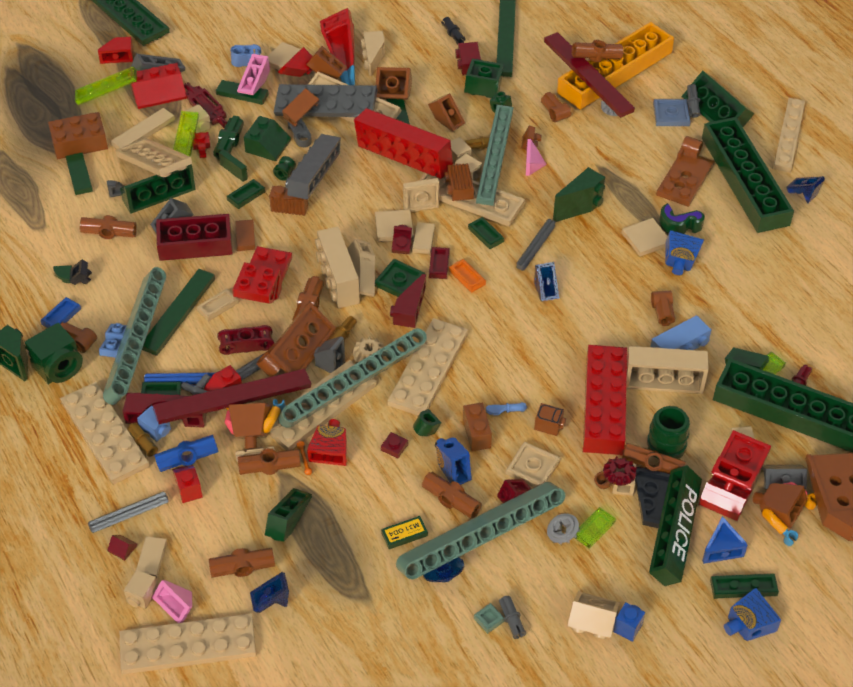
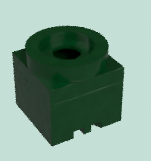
[24,323,83,385]

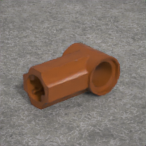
[541,92,571,122]
[651,290,675,326]
[60,322,98,353]

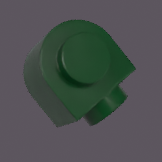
[489,91,512,113]
[413,409,441,436]

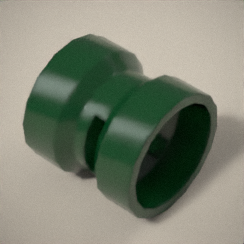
[273,156,296,181]

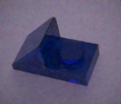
[786,176,825,204]
[250,572,289,613]

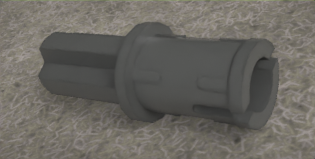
[686,84,701,118]
[499,596,527,639]

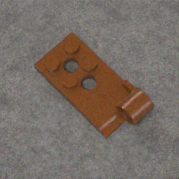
[656,136,715,207]
[256,302,336,377]

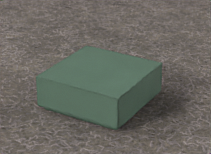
[474,603,504,634]

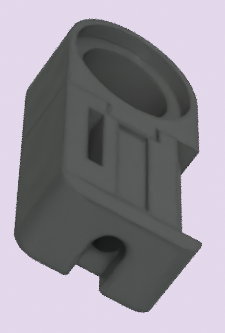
[288,118,312,148]

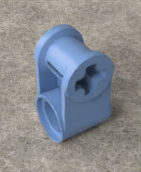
[230,44,261,67]

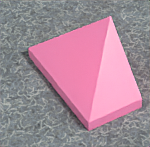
[526,139,547,176]
[152,580,192,623]

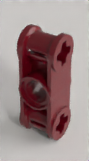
[217,325,275,355]

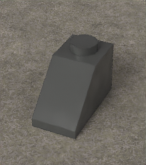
[150,198,194,233]
[314,336,345,373]

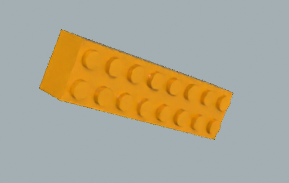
[557,22,674,110]

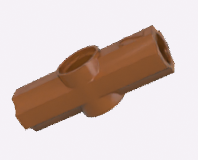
[572,40,623,62]
[80,215,137,239]
[293,276,324,321]
[621,443,686,474]
[238,448,301,475]
[422,472,482,519]
[209,548,275,578]

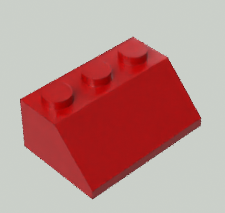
[128,63,187,109]

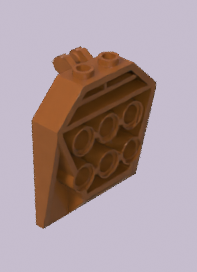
[805,453,853,541]

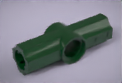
[213,115,244,160]

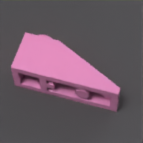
[237,54,270,95]

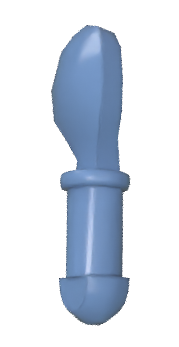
[485,402,527,416]

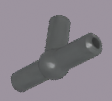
[181,374,211,395]

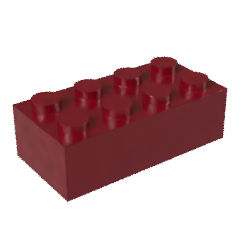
[156,214,233,261]

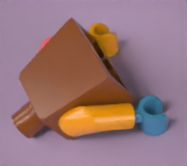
[224,399,286,450]
[753,482,817,546]

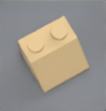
[568,591,620,639]

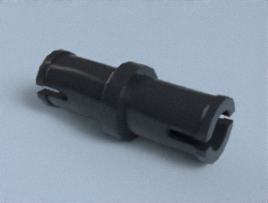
[441,17,466,45]

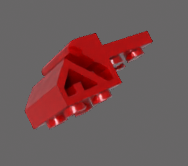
[233,246,292,304]
[699,430,771,521]

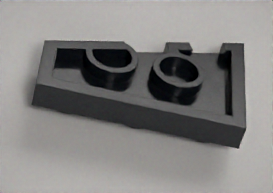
[635,467,670,528]

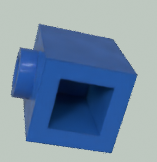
[613,602,645,642]

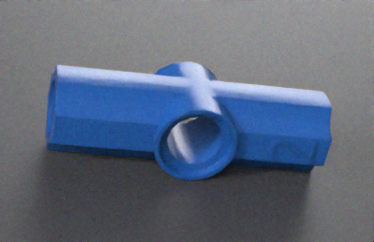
[154,435,219,472]

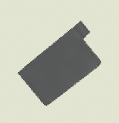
[761,465,807,489]

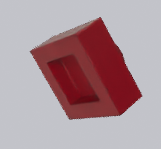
[381,432,408,459]

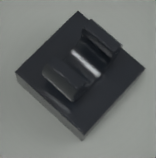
[69,259,92,285]

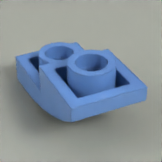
[99,323,127,358]

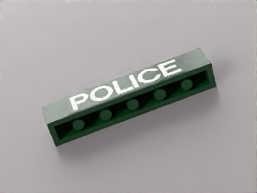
[649,465,702,586]

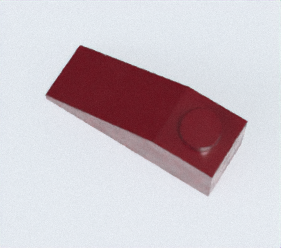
[390,274,426,328]

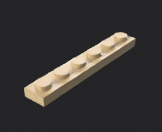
[773,98,805,173]

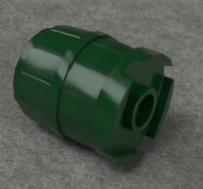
[647,406,690,459]

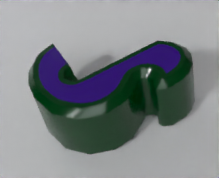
[659,203,705,234]

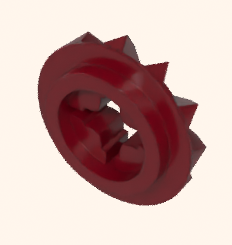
[603,456,636,486]

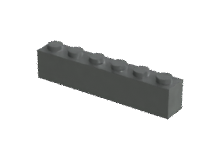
[285,134,341,200]

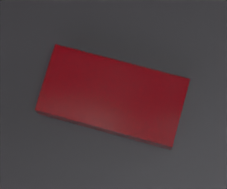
[429,247,450,279]

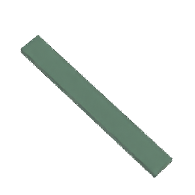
[476,105,514,206]

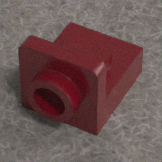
[391,225,412,255]
[497,479,531,503]

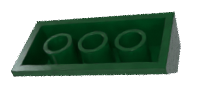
[681,70,755,127]
[120,164,196,214]

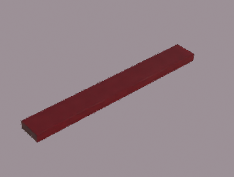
[544,32,635,118]
[153,369,312,425]

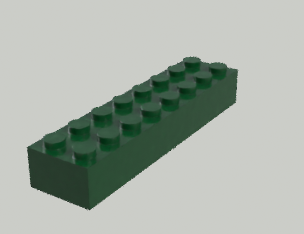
[702,117,794,233]
[713,358,853,452]

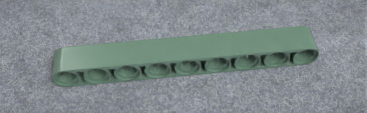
[103,267,166,405]
[279,328,427,428]
[396,482,565,579]

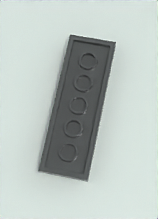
[274,84,378,117]

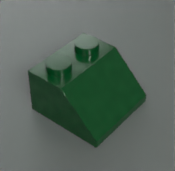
[464,59,504,98]
[244,116,291,161]
[0,325,28,382]

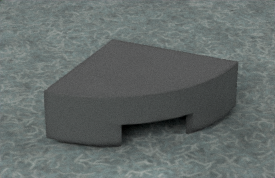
[107,180,124,197]

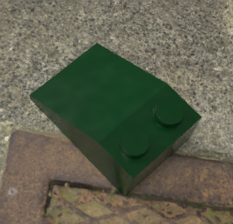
[553,167,605,222]

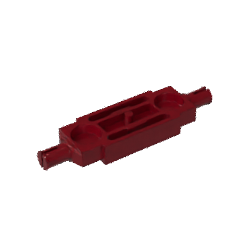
[184,82,227,128]

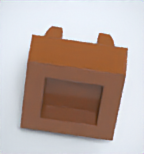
[521,125,542,150]

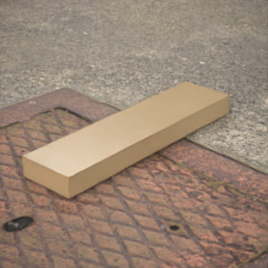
[111,108,175,149]

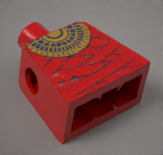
[307,419,347,466]

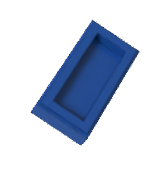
[40,297,81,328]

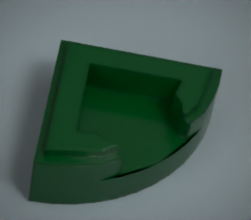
[53,265,72,283]

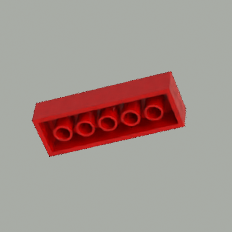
[354,108,453,179]
[583,345,627,455]

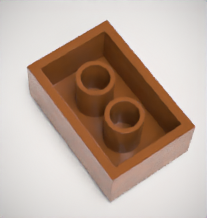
[48,112,108,160]

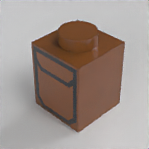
[534,403,566,436]

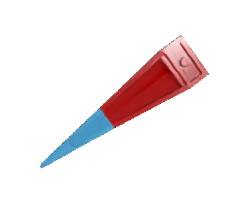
[320,8,355,85]

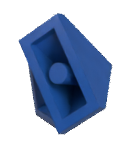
[702,516,748,564]

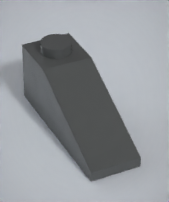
[130,53,186,72]

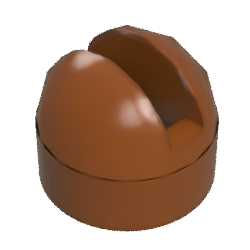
[594,471,611,489]

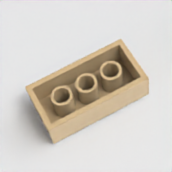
[315,227,360,309]
[626,346,709,394]

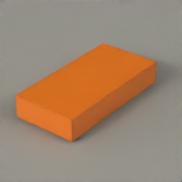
[449,259,486,293]

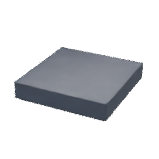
[653,99,690,126]

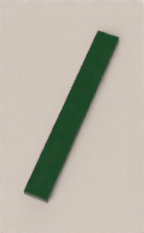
[497,0,516,77]

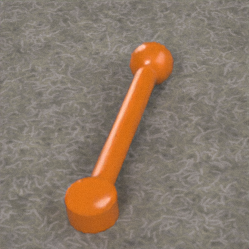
[297,441,312,475]

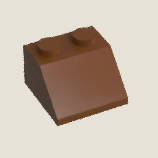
[375,67,412,99]

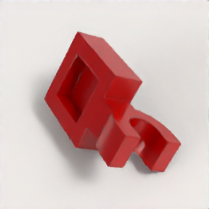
[192,132,211,158]

